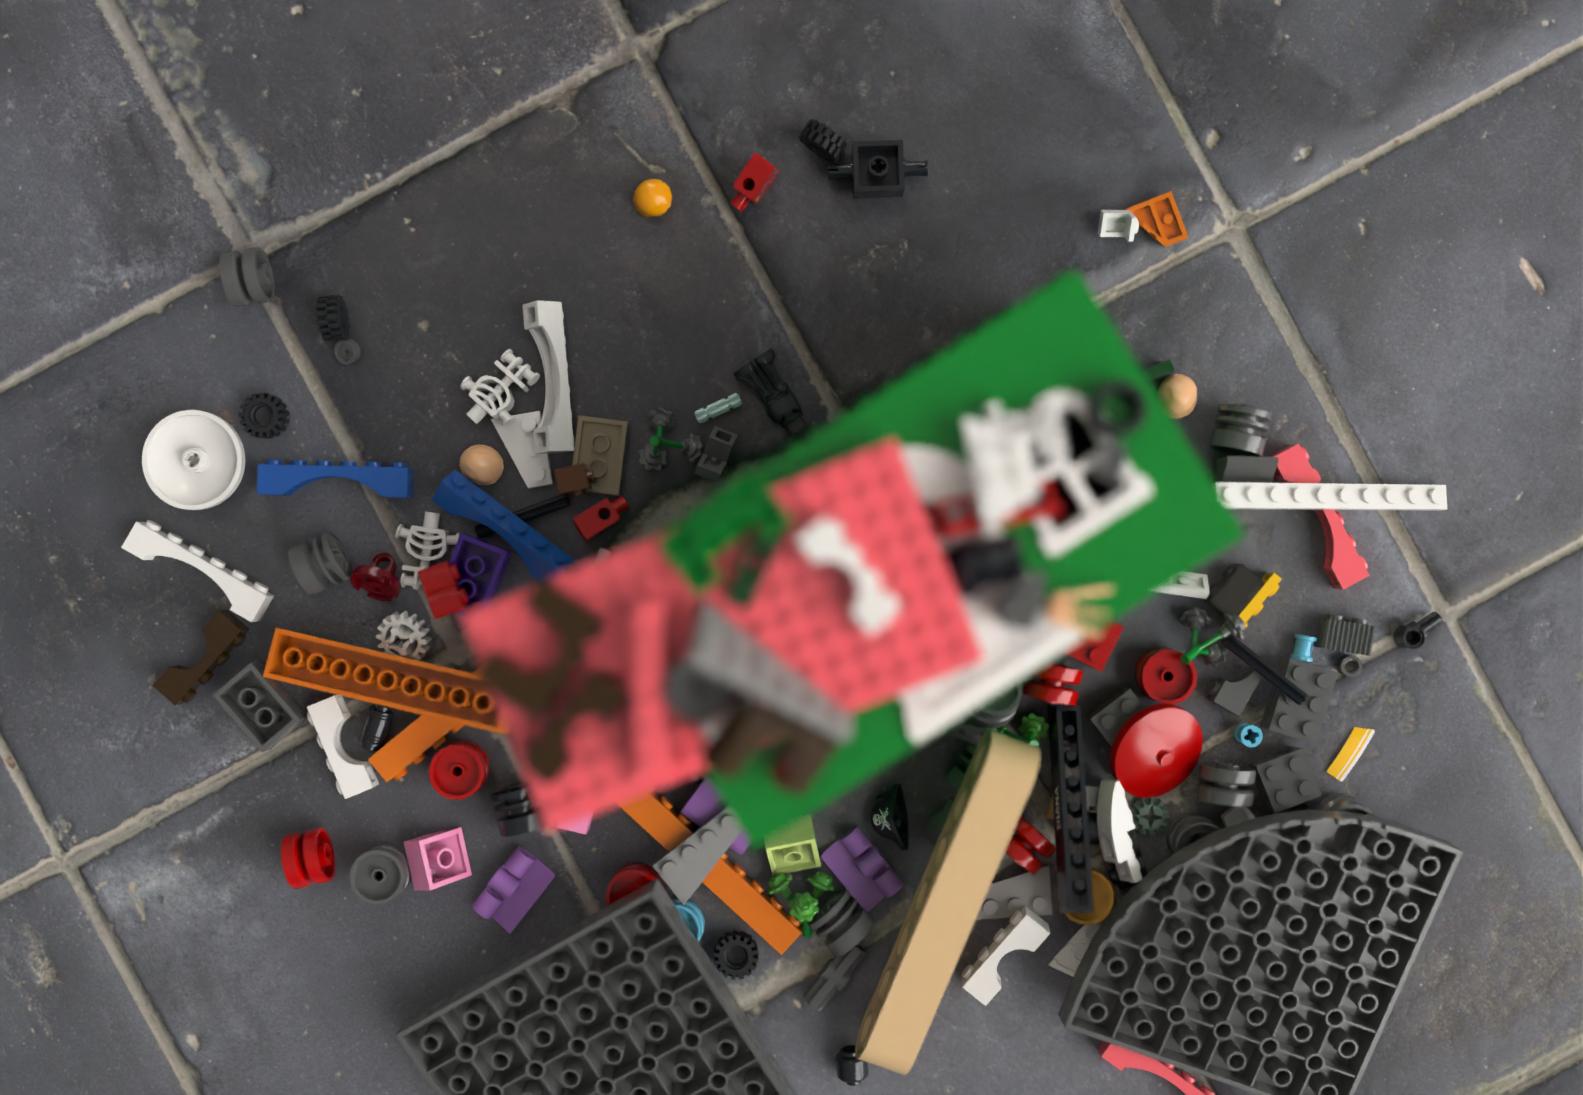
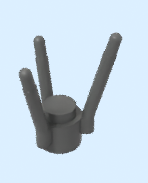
[942,714,1001,746]

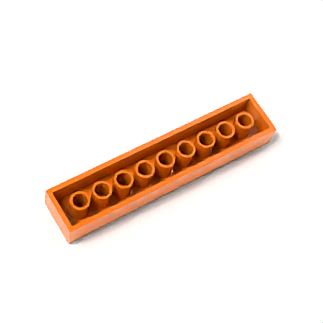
[263,628,507,734]

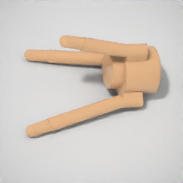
[1046,586,1113,637]

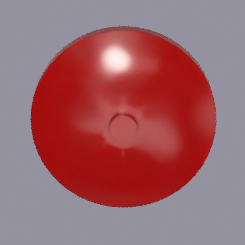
[1110,704,1203,798]

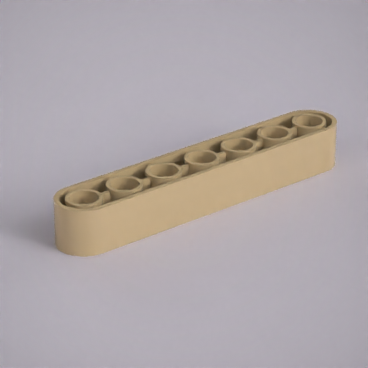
[855,730,1040,1075]

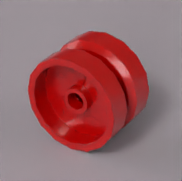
[1134,647,1197,704]
[1022,662,1084,705]
[429,741,490,800]
[1005,815,1056,875]
[281,827,336,889]
[606,862,663,906]

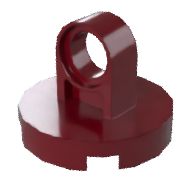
[350,553,402,601]

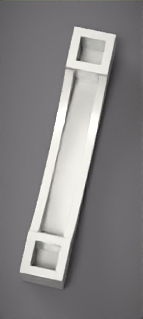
[522,300,574,454]
[121,520,275,622]

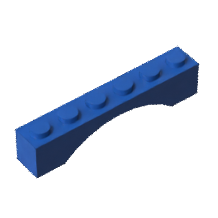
[257,460,414,498]
[432,470,574,582]

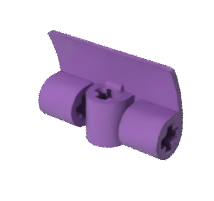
[680,777,750,856]
[821,826,904,913]
[472,846,555,934]

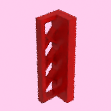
[934,480,1062,538]

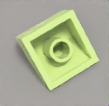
[765,814,821,875]

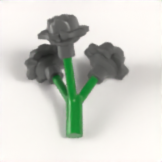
[639,407,704,471]
[1180,607,1247,668]

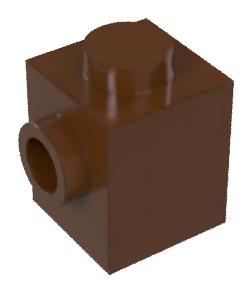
[554,463,595,497]

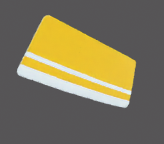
[1327,727,1375,782]

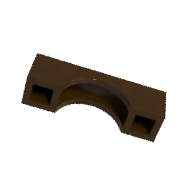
[153,610,250,705]
[521,670,631,786]

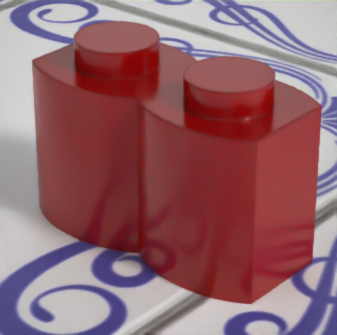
[418,561,469,619]

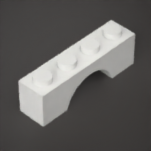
[796,517,900,636]
[307,695,379,799]
[961,906,1050,1006]

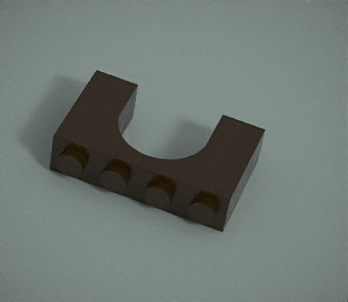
[475,578,606,719]
[700,698,841,796]

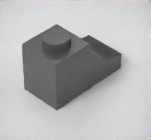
[994,569,1047,632]
[1207,666,1262,716]

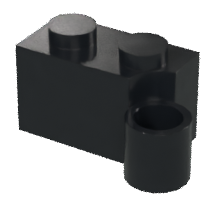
[953,533,1027,598]

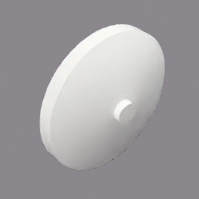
[142,410,245,510]

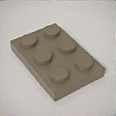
[572,415,629,496]

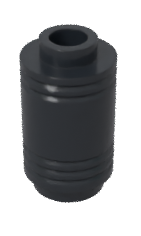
[359,704,394,751]

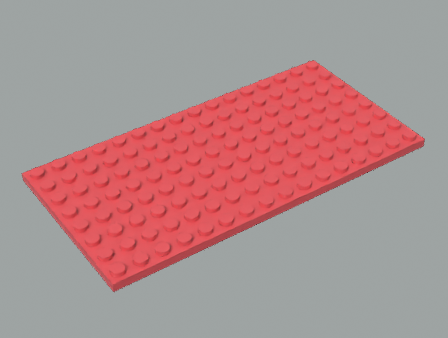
[460,438,985,832]

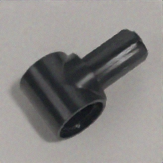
[1393,611,1443,649]

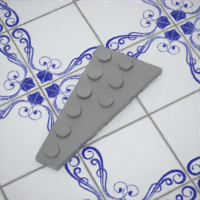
[688,600,853,743]

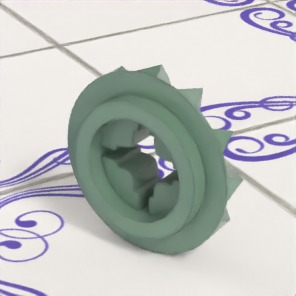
[1130,797,1170,836]

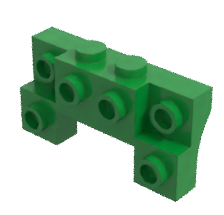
[658,468,794,596]

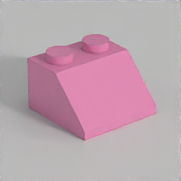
[403,827,472,891]

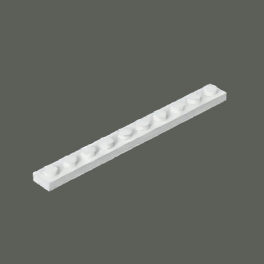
[1214,482,1447,511]

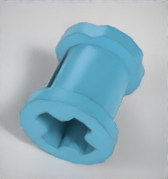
[1290,633,1317,662]
[1233,722,1263,747]

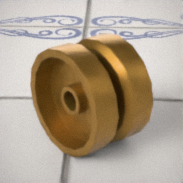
[1058,869,1117,925]

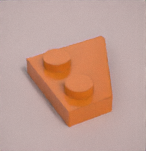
[1125,191,1189,248]

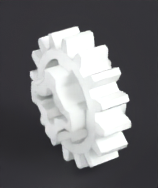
[376,611,432,660]

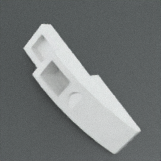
[1097,779,1142,883]

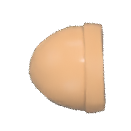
[1157,374,1197,419]
[460,445,504,485]

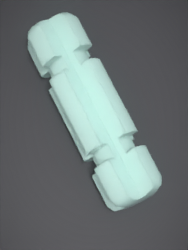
[694,393,742,423]

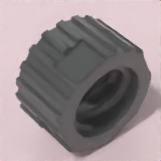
[1337,655,1363,677]

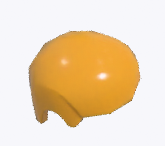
[633,179,673,218]

